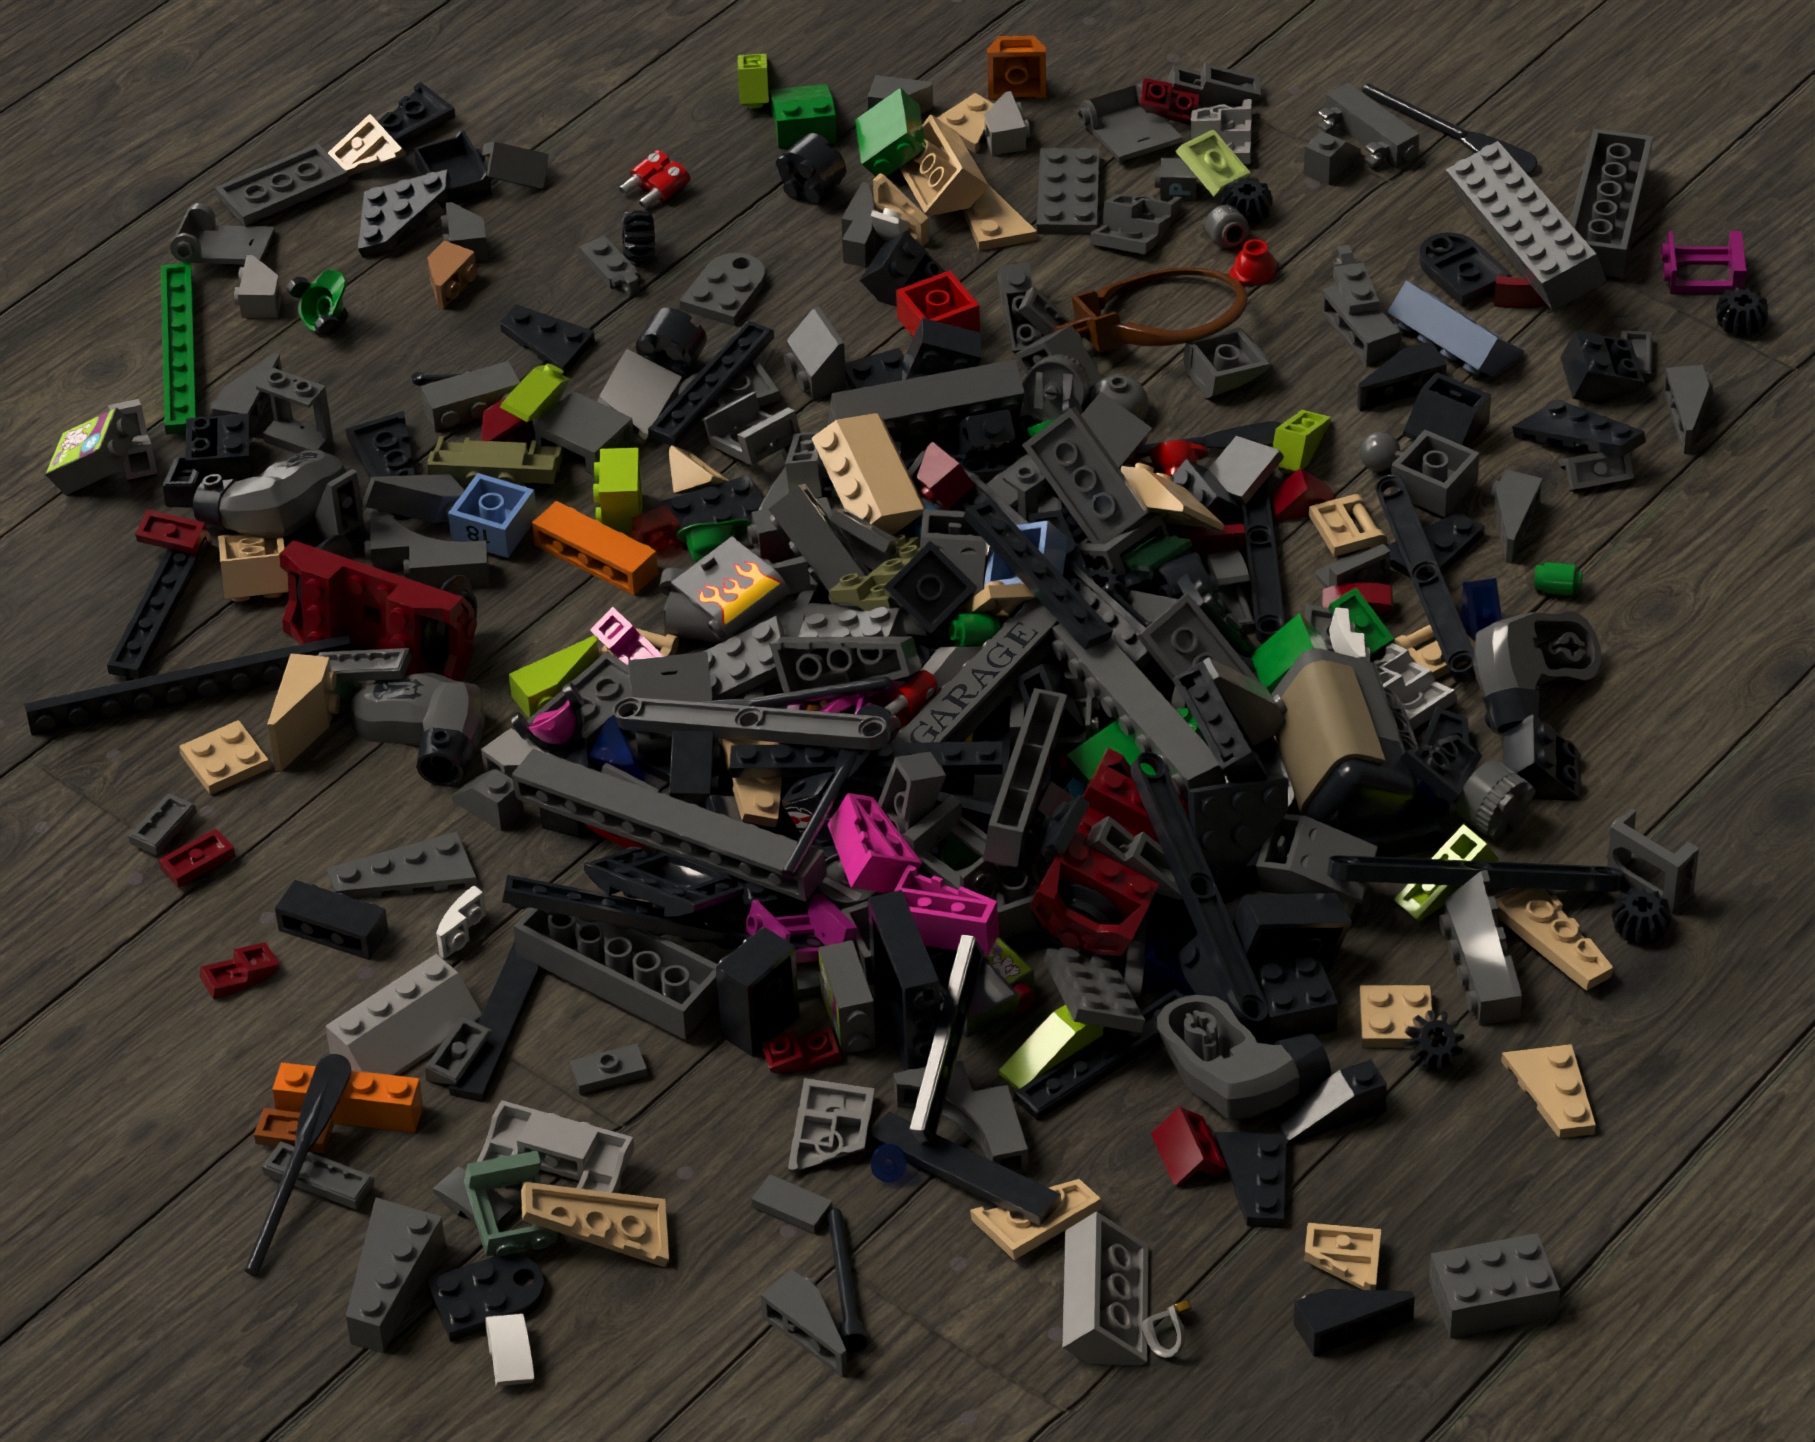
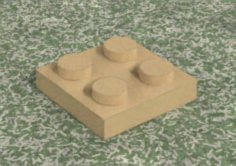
[179,720,270,795]
[1359,985,1434,1048]

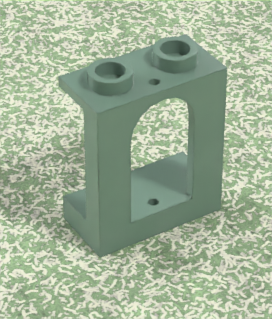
[464,1151,559,1257]

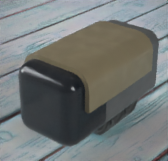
[1271,648,1419,834]

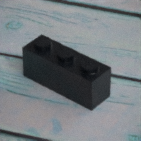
[275,880,389,960]

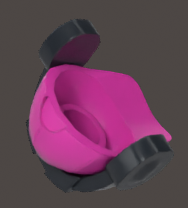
[511,682,584,753]

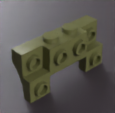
[427,436,564,489]
[829,534,920,611]

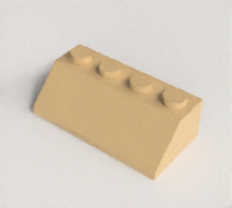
[899,115,989,216]
[811,413,926,536]

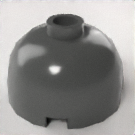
[1087,375,1149,423]

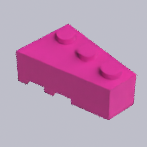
[828,793,922,894]
[894,864,999,956]

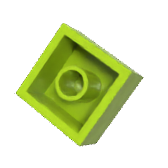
[593,448,642,538]

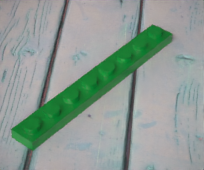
[161,262,197,435]

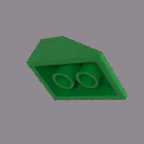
[769,84,837,149]

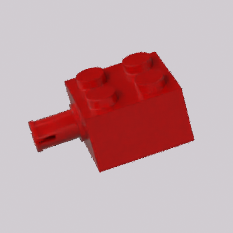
[896,271,980,337]

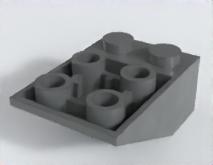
[920,509,989,616]
[1256,814,1378,904]

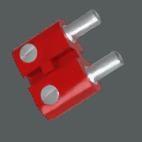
[619,150,691,209]
[885,670,938,733]

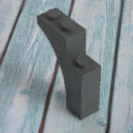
[365,508,490,589]
[893,1060,1028,1174]

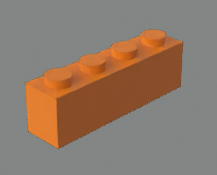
[532,501,658,596]
[272,1062,423,1133]

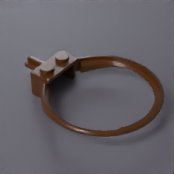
[1054,267,1248,353]

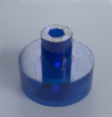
[871,1144,907,1182]

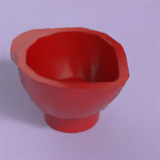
[1229,239,1278,285]
[1149,440,1207,476]

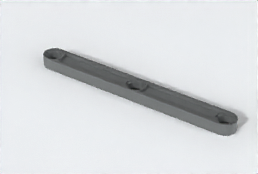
[613,697,890,750]

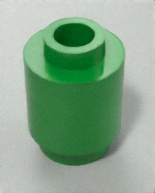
[1534,562,1583,597]
[948,613,1000,647]

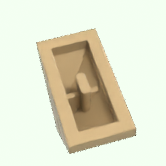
[669,446,729,493]

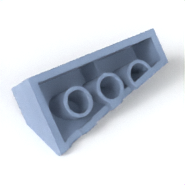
[1388,280,1525,376]

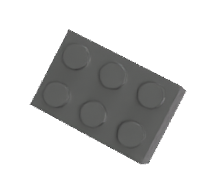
[797,607,907,637]
[1429,1233,1560,1338]

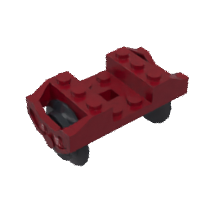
[279,534,478,681]
[1029,747,1189,956]

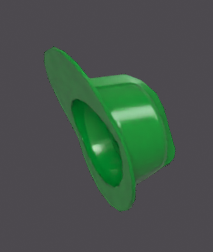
[677,519,751,562]

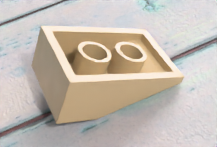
[1121,463,1224,531]
[218,534,288,602]
[267,654,340,771]

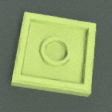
[1176,130,1251,196]

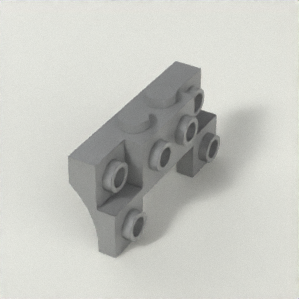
[477,1100,635,1193]

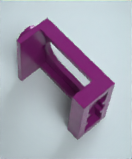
[1661,231,1746,294]
[746,894,858,963]

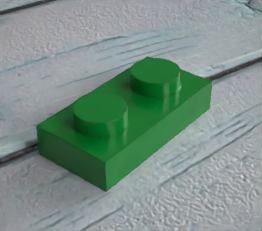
[1328,587,1394,657]

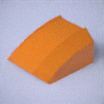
[987,35,1046,99]

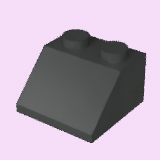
[784,306,846,400]

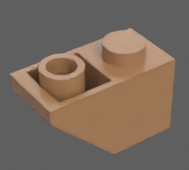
[427,240,477,309]

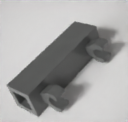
[1318,82,1419,168]

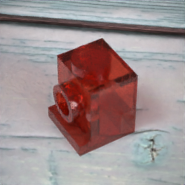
[629,505,682,552]

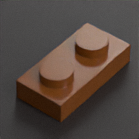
[254,1108,334,1153]

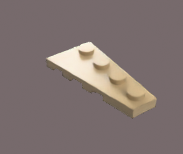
[1495,888,1613,991]
[521,1182,669,1267]

